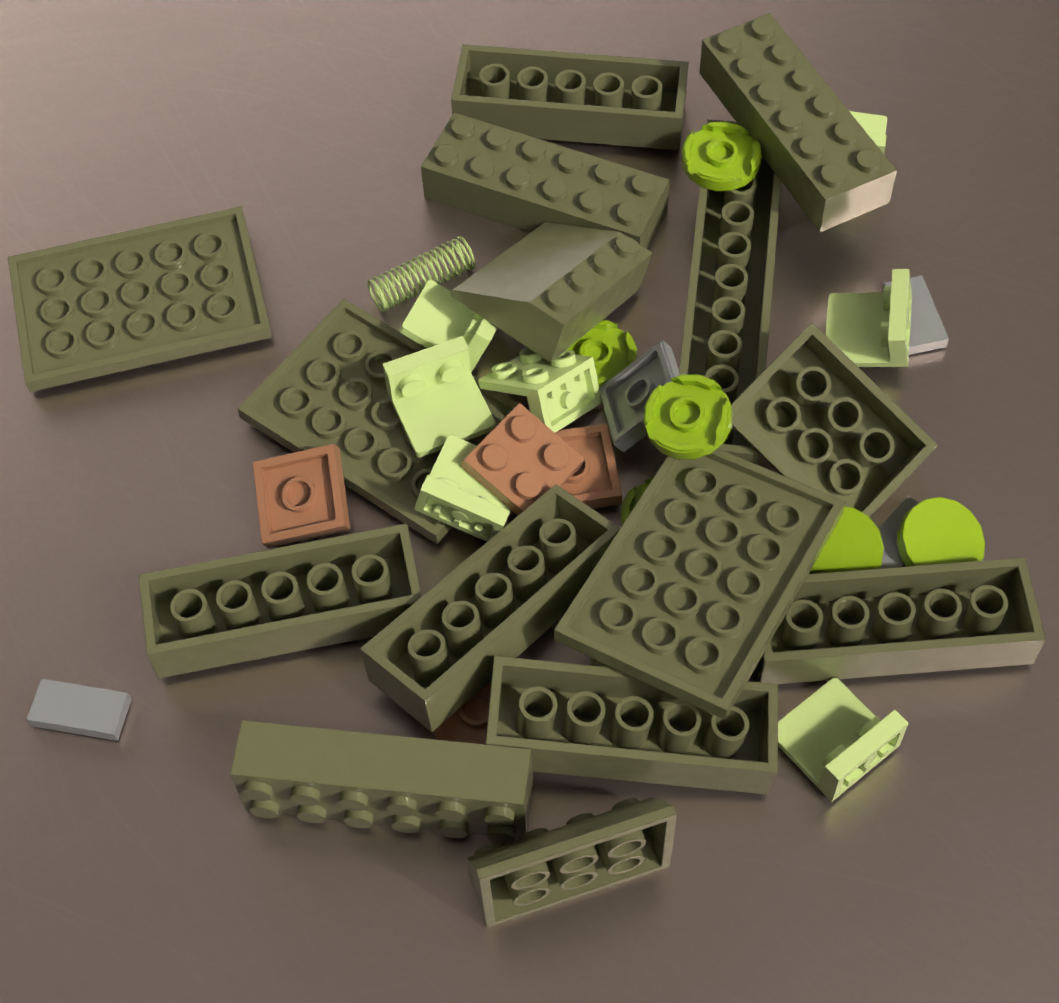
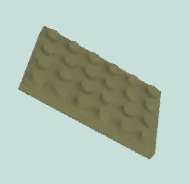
[8,206,272,392]
[237,299,530,544]
[554,448,846,720]

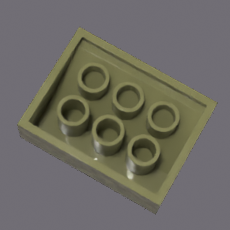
[451,222,653,362]
[731,323,938,517]
[466,797,677,928]

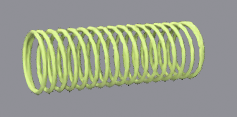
[367,236,476,313]

